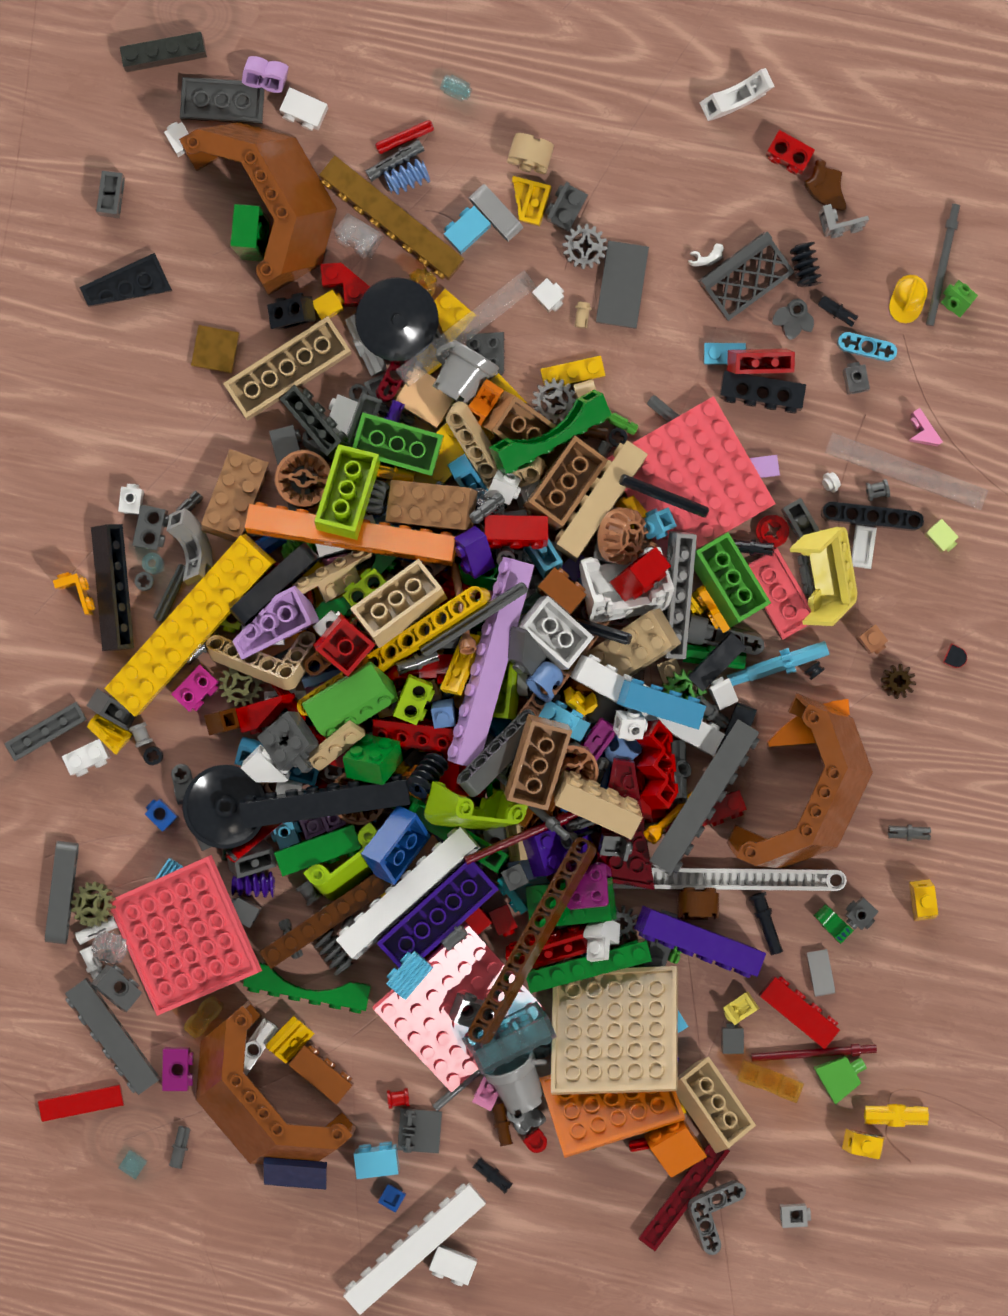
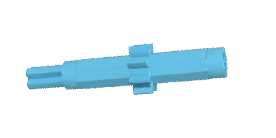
[727,641,830,686]

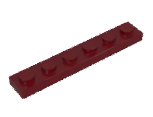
[638,1143,730,1251]

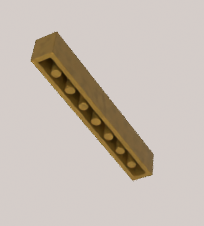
[319,155,464,281]

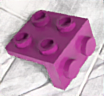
[565,862,611,910]

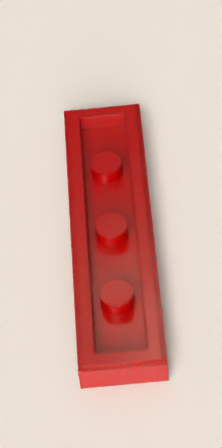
[38,1084,124,1122]

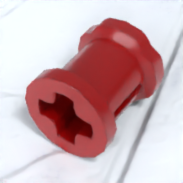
[387,1088,410,1109]

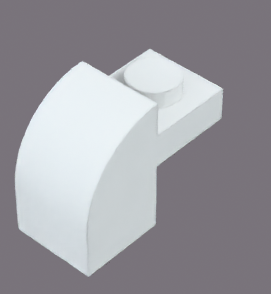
[583,920,620,962]

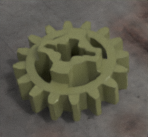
[219,667,264,706]
[71,882,116,928]

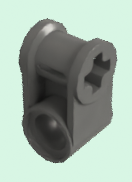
[171,764,193,805]

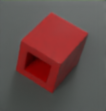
[489,904,517,937]

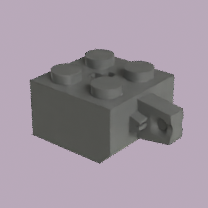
[257,711,319,773]

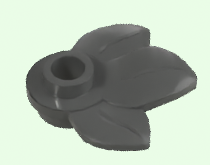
[772,299,814,340]
[506,1097,546,1135]

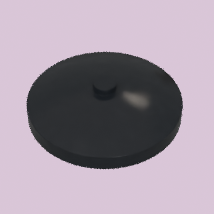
[355,277,439,361]
[183,765,265,849]

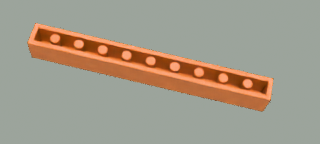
[245,502,456,566]

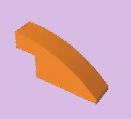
[767,699,850,747]

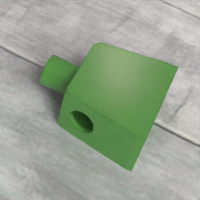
[814,1056,867,1104]

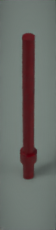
[464,811,578,865]
[751,1044,877,1062]

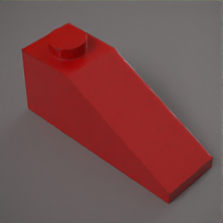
[235,693,295,735]

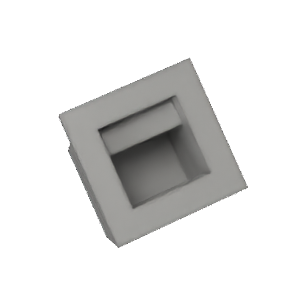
[779,1203,811,1228]

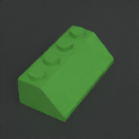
[302,661,399,739]

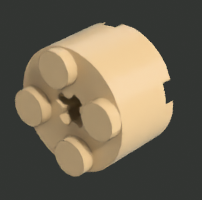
[507,133,554,174]

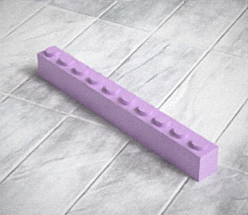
[447,557,534,766]

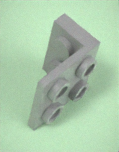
[818,204,869,239]

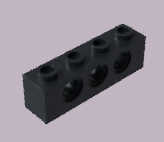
[719,371,806,414]

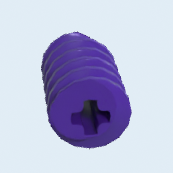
[231,871,275,898]

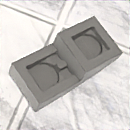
[807,949,835,997]

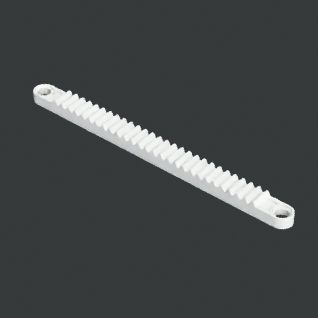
[613,868,847,891]

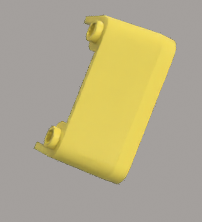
[790,527,857,626]

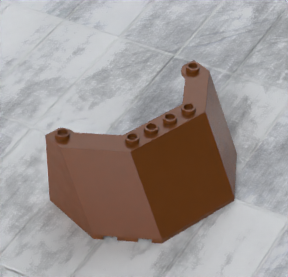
[179,122,337,296]
[727,693,873,868]
[196,1000,356,1165]

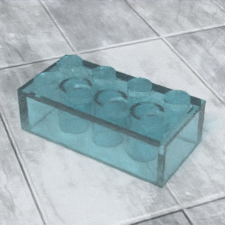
[462,1001,557,1075]

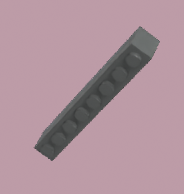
[649,719,760,876]

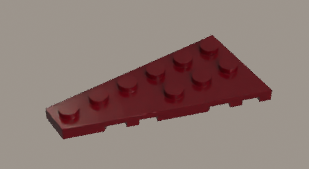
[596,757,655,890]

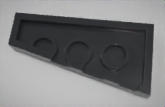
[79,253,172,307]

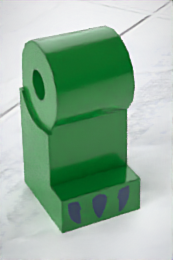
[813,904,854,944]

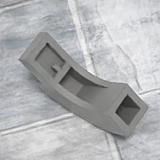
[167,508,212,585]

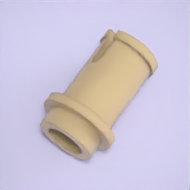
[574,302,592,328]

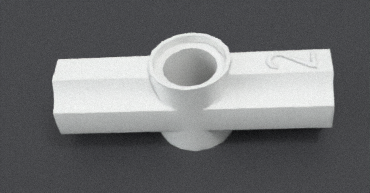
[244,1018,279,1075]

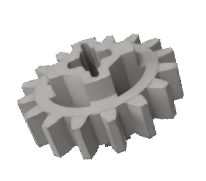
[562,224,607,270]
[532,378,576,424]

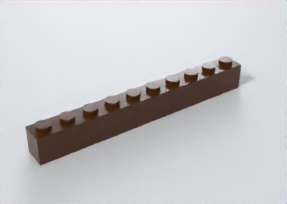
[259,834,439,969]

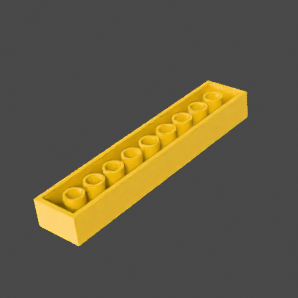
[104,534,276,717]

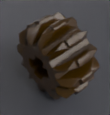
[881,664,916,699]

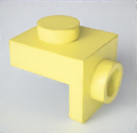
[723,991,760,1025]

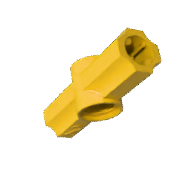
[864,1104,929,1127]

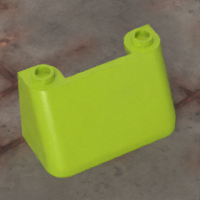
[424,781,528,830]
[303,822,378,900]

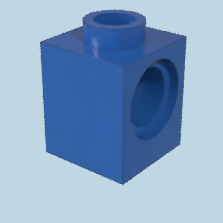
[145,799,179,831]

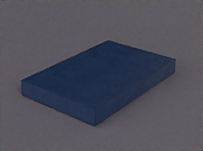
[264,1157,327,1190]

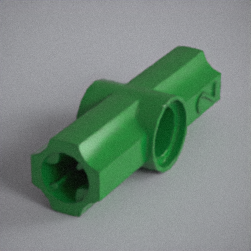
[682,644,747,669]

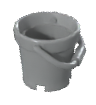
[433,340,499,406]
[481,1045,547,1114]

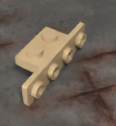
[292,550,372,602]

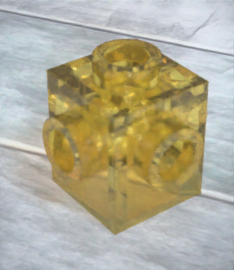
[408,268,437,296]

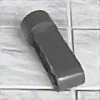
[687,613,764,655]

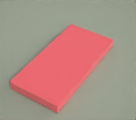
[748,548,811,640]

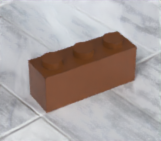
[289,1044,354,1105]

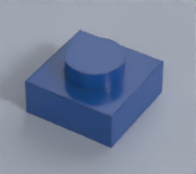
[378,1183,406,1213]

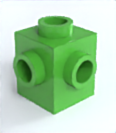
[941,280,978,317]

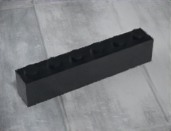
[91,524,134,651]

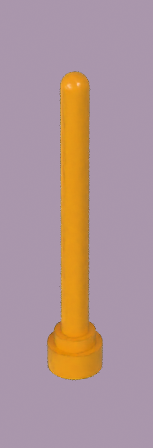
[644,791,693,844]

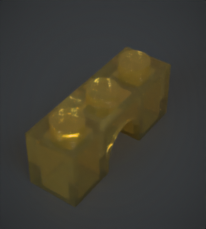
[736,1059,804,1103]

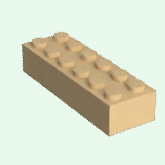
[223,316,352,421]
[554,440,648,562]

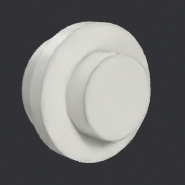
[822,472,841,493]

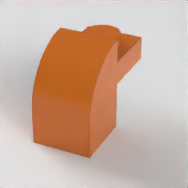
[468,379,504,426]

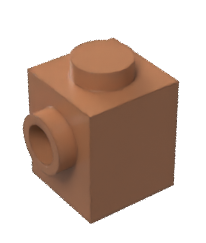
[857,624,888,655]

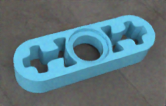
[837,332,897,362]

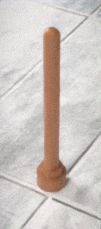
[450,563,477,654]

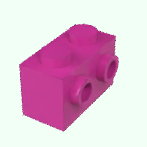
[171,665,219,712]

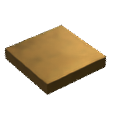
[191,325,240,374]

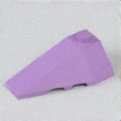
[233,586,320,660]

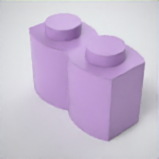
[242,56,289,93]

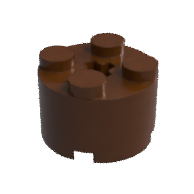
[677,887,719,920]

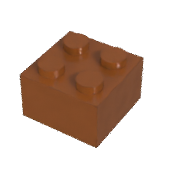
[536,567,587,615]

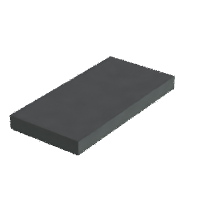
[180,77,265,124]
[596,241,649,329]

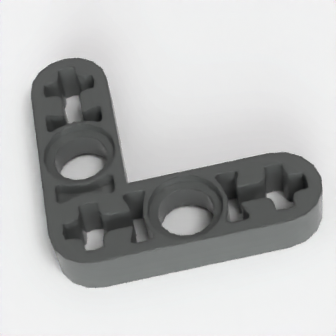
[688,1180,746,1255]

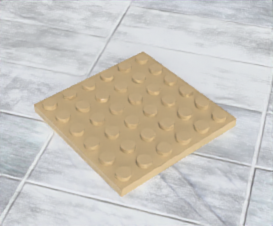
[551,966,678,1095]

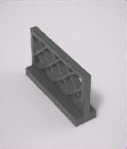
[698,232,794,321]

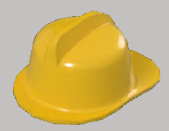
[889,275,928,323]

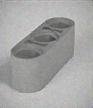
[468,184,523,242]

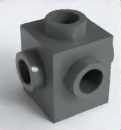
[845,897,879,930]

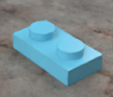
[704,343,746,365]

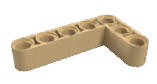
[446,401,545,490]
[206,631,317,690]

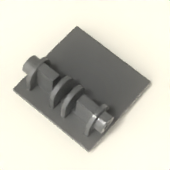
[466,332,505,375]
[397,1108,442,1153]

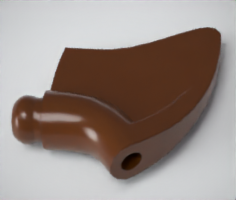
[804,159,846,211]

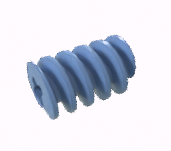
[384,159,430,195]

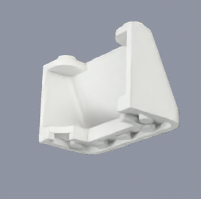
[579,547,674,623]

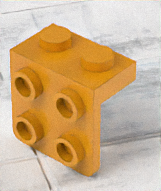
[53,572,95,616]

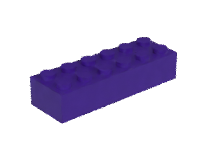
[377,861,499,968]
[634,906,766,978]

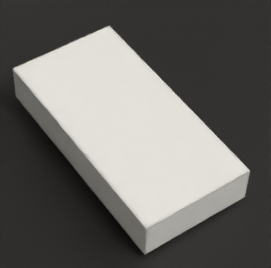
[851,525,877,569]

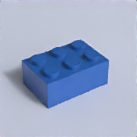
[361,806,431,885]

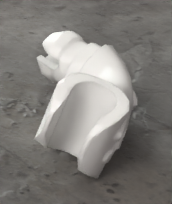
[688,243,724,266]

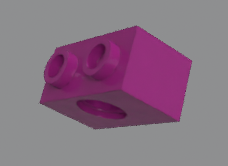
[162,1047,194,1091]

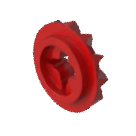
[756,515,789,548]

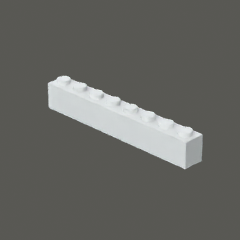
[570,654,725,756]
[336,827,481,960]
[343,1182,486,1315]

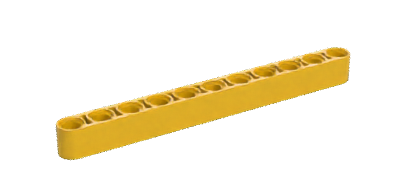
[297,586,491,716]

